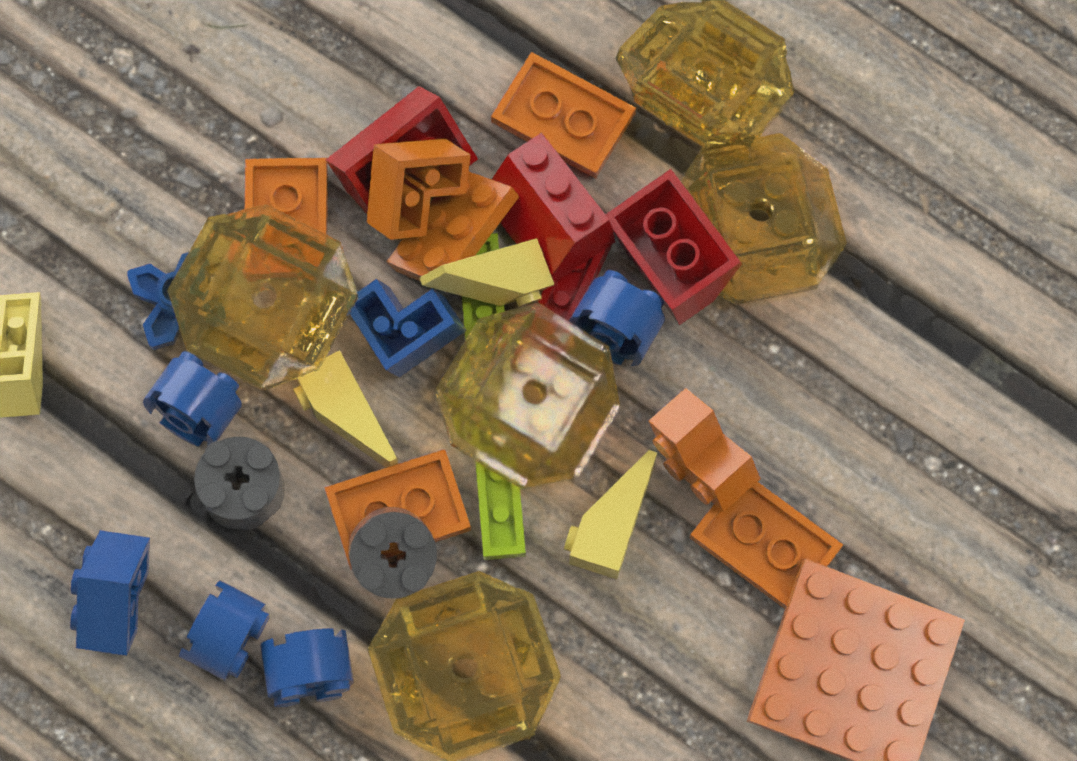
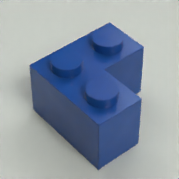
[343,279,467,377]
[70,530,150,656]

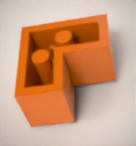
[366,139,470,240]
[648,388,761,512]

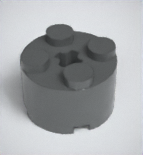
[194,437,285,531]
[348,507,437,598]

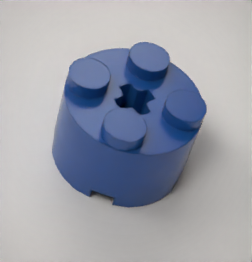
[568,270,665,366]
[143,351,242,447]
[179,580,270,681]
[260,628,354,707]

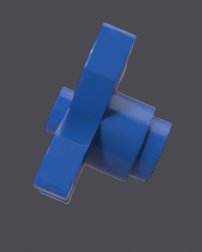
[127,248,229,350]

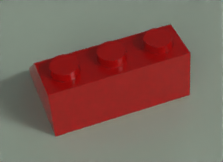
[325,86,478,214]
[492,133,616,283]
[606,169,742,326]

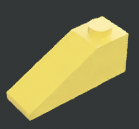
[420,238,554,308]
[0,292,43,418]
[293,350,398,468]
[564,450,657,579]

